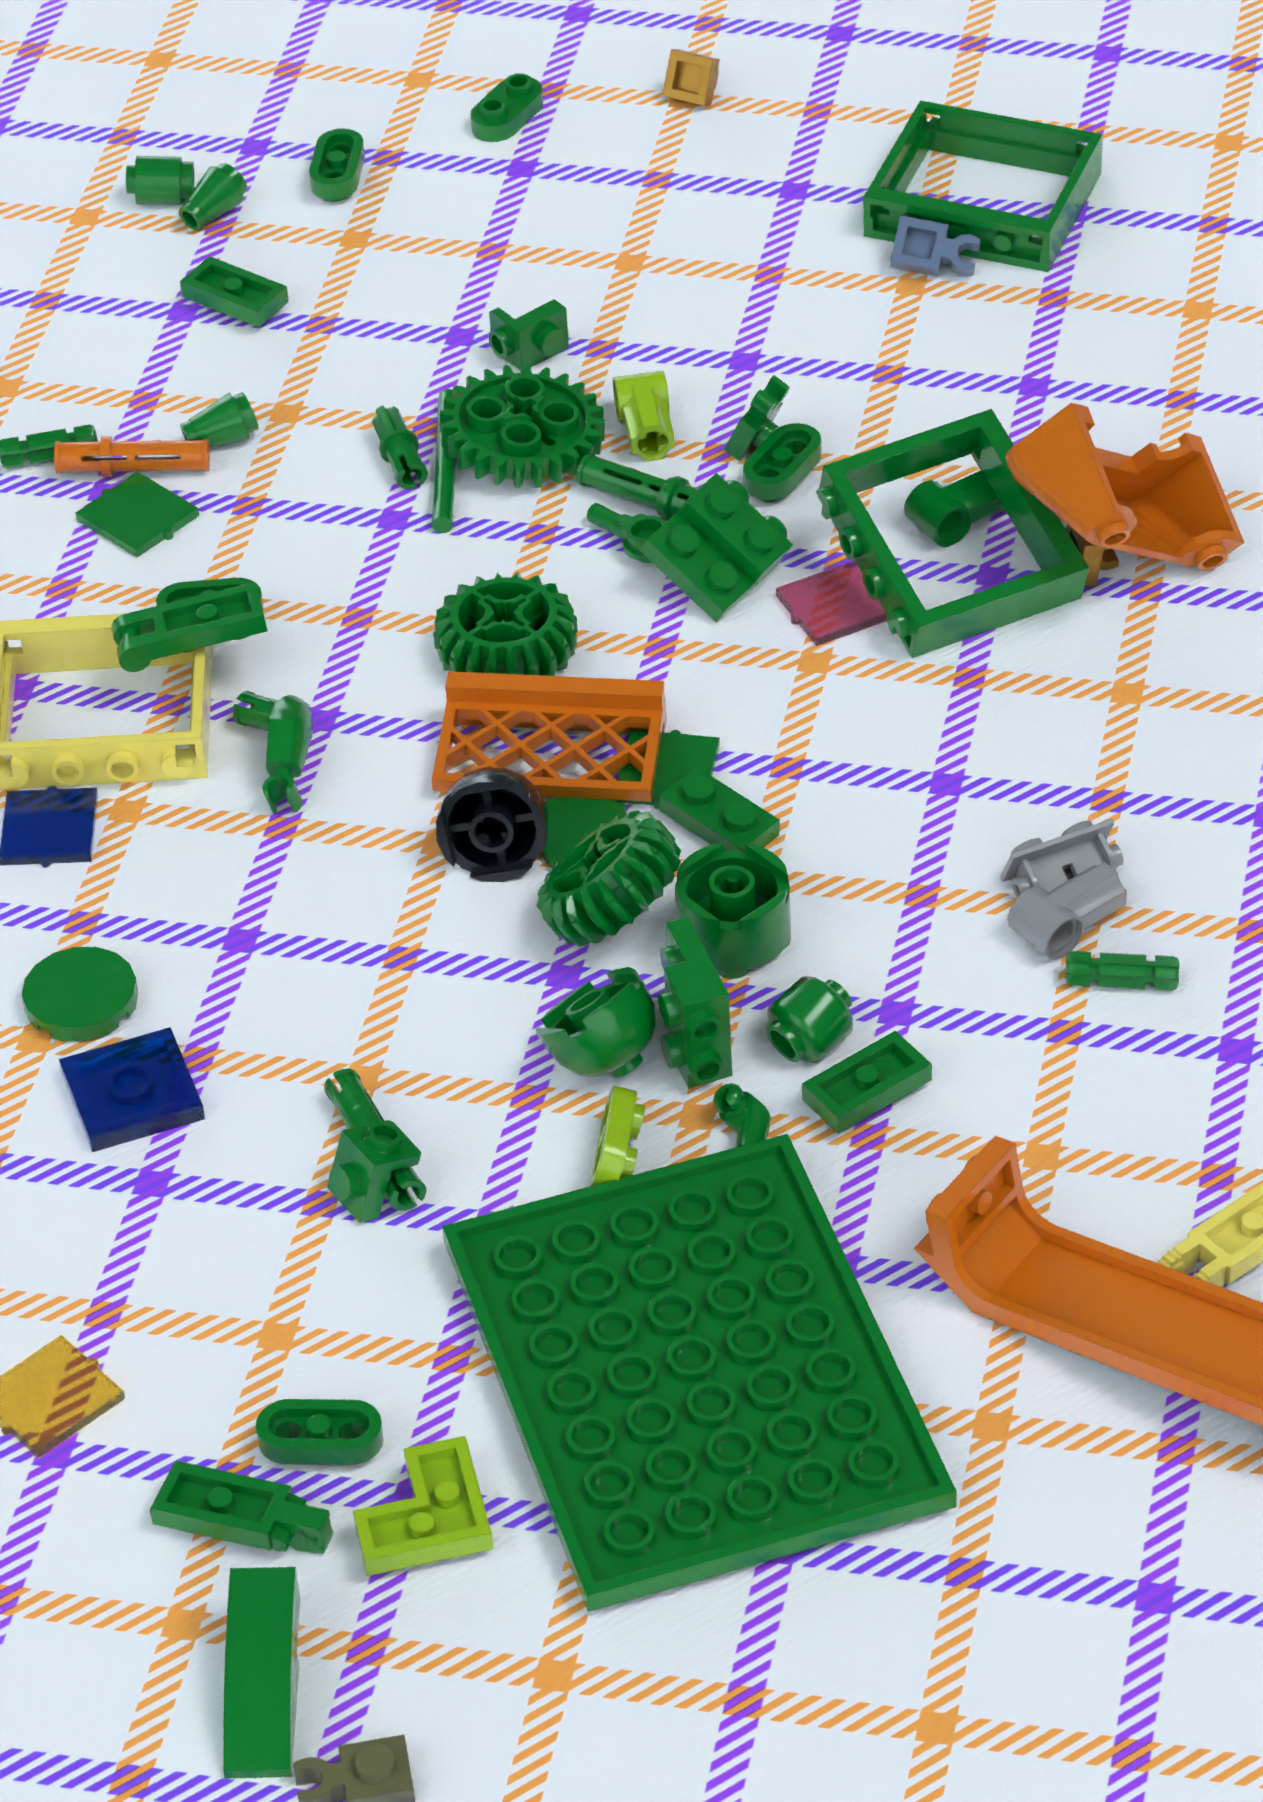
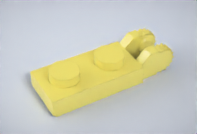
[1158,1182,1263,1287]

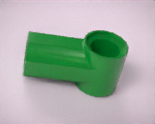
[904,470,1003,547]

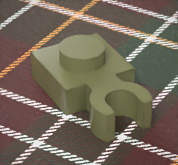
[293,1734,415,1802]

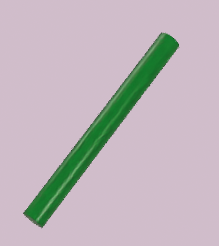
[432,389,456,533]

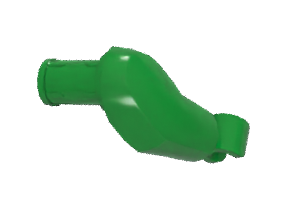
[233,690,313,814]

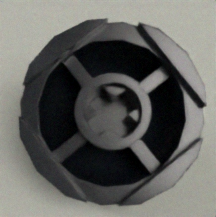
[436,768,548,882]

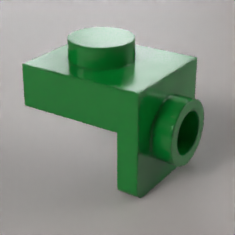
[488,299,569,371]
[327,1120,421,1223]

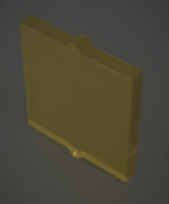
[0,1335,125,1459]

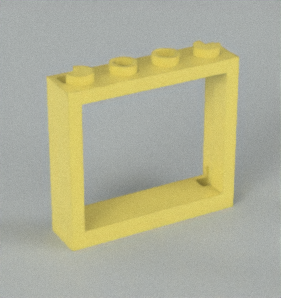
[0,613,213,790]

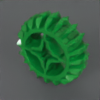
[433,571,578,676]
[536,810,681,947]

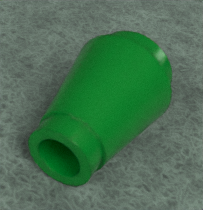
[179,163,247,231]
[180,392,259,447]

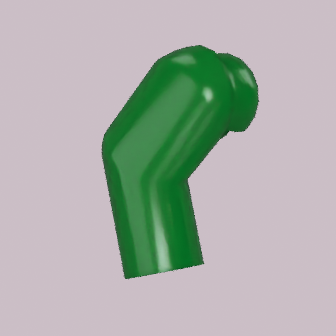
[713,1083,771,1148]

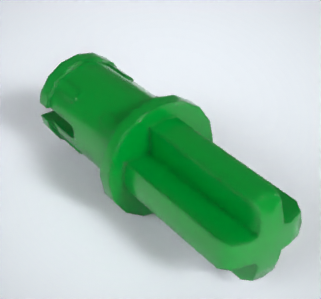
[372,405,428,490]

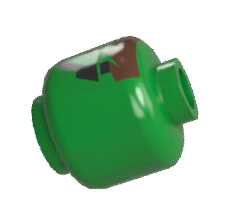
[766,976,853,1063]

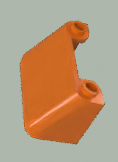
[1005,402,1245,570]

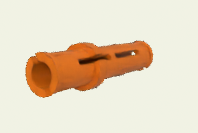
[54,436,210,477]

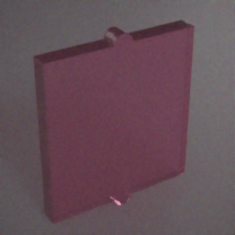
[776,560,887,646]

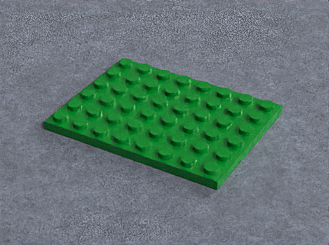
[442,1134,957,1612]

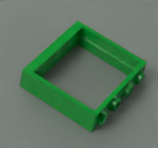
[863,100,1103,272]
[816,409,1089,658]

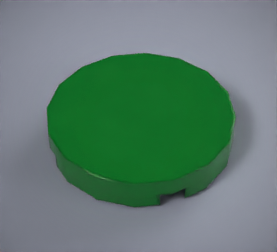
[22,947,138,1041]

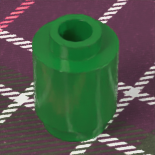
[126,156,195,205]

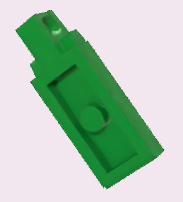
[149,1461,333,1554]

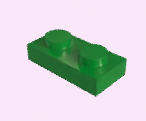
[180,256,289,327]
[660,767,780,850]
[802,1031,932,1134]

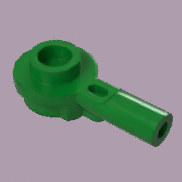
[587,503,666,563]

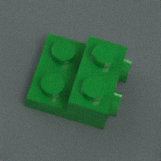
[639,473,793,622]
[658,916,732,1089]

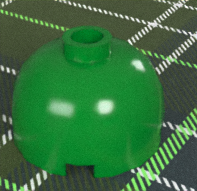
[536,967,656,1078]

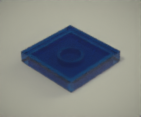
[59,1027,205,1152]

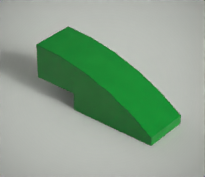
[223,1567,301,1779]

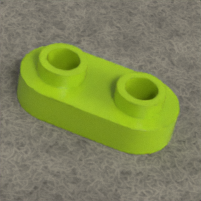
[590,1085,645,1186]

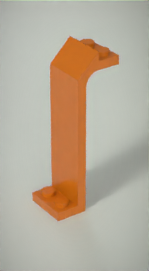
[914,1135,1263,1426]

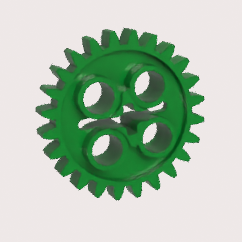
[440,365,605,488]

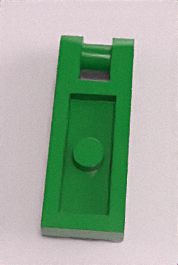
[112,582,268,672]

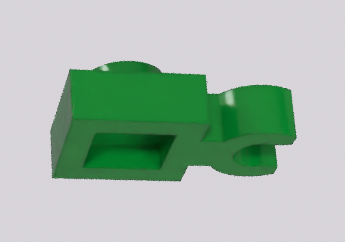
[724,375,790,461]

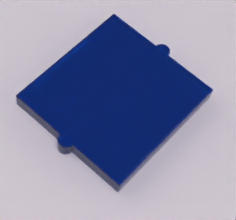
[0,786,98,868]

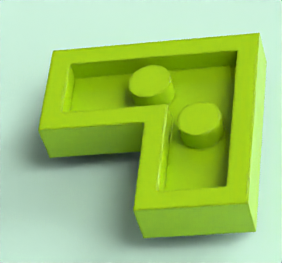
[353,1436,493,1576]

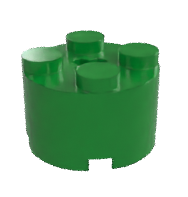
[675,843,791,979]

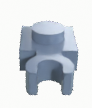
[890,215,980,277]

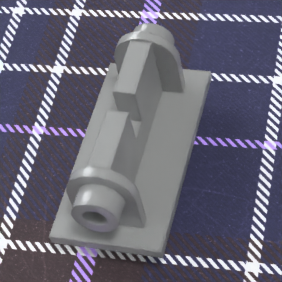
[1000,819,1124,898]

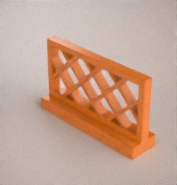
[431,671,667,802]

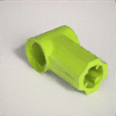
[613,370,675,461]

